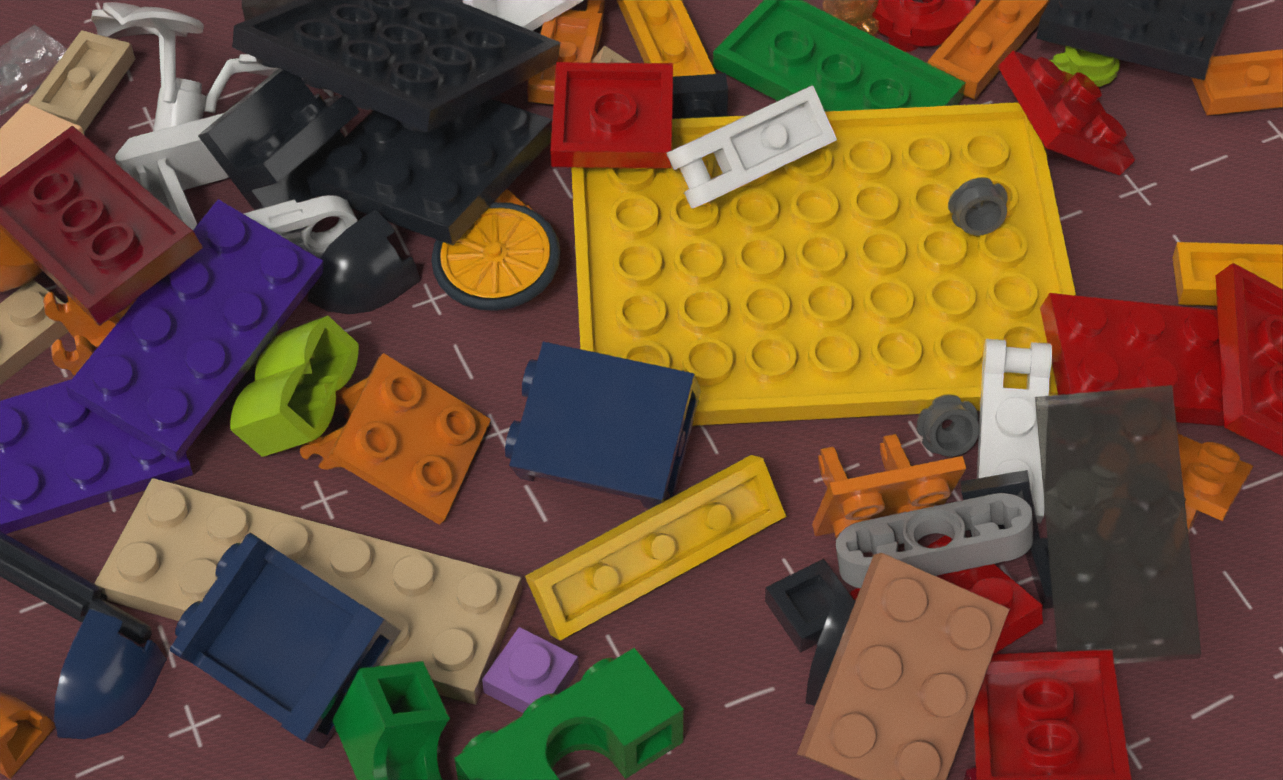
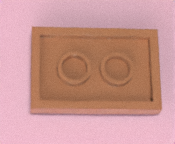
[797,553,1009,780]

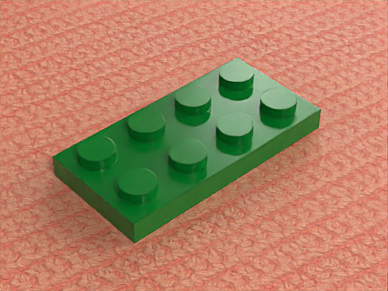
[712,0,966,112]

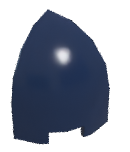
[54,609,167,739]

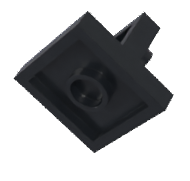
[198,68,360,211]

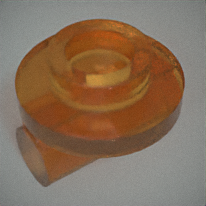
[823,0,879,36]

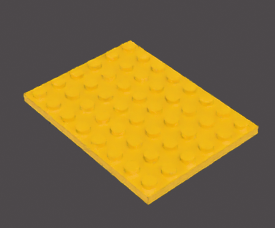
[571,102,1076,426]

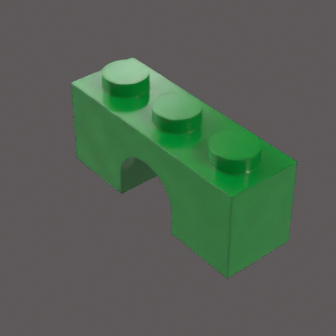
[454,648,684,780]
[332,661,477,780]

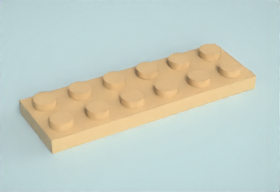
[94,478,522,705]

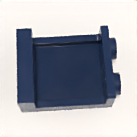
[505,341,701,509]
[170,533,401,749]

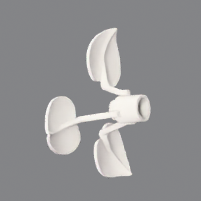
[91,2,334,132]

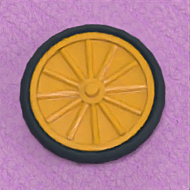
[431,202,560,311]

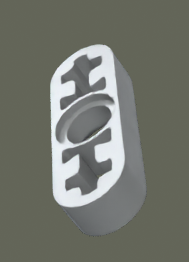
[836,493,1033,588]

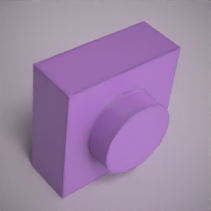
[482,627,579,713]

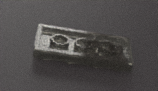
[1035,385,1201,664]

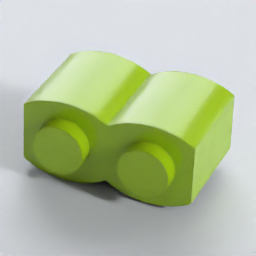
[230,316,359,457]

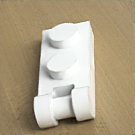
[666,85,837,209]
[976,339,1052,523]

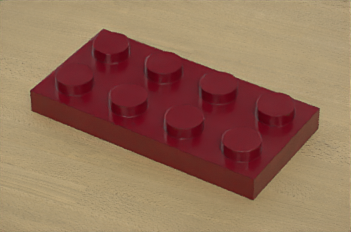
[0,125,203,326]

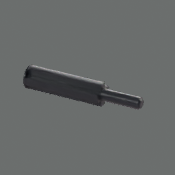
[0,531,152,644]

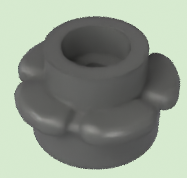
[948,177,1008,235]
[916,394,979,457]

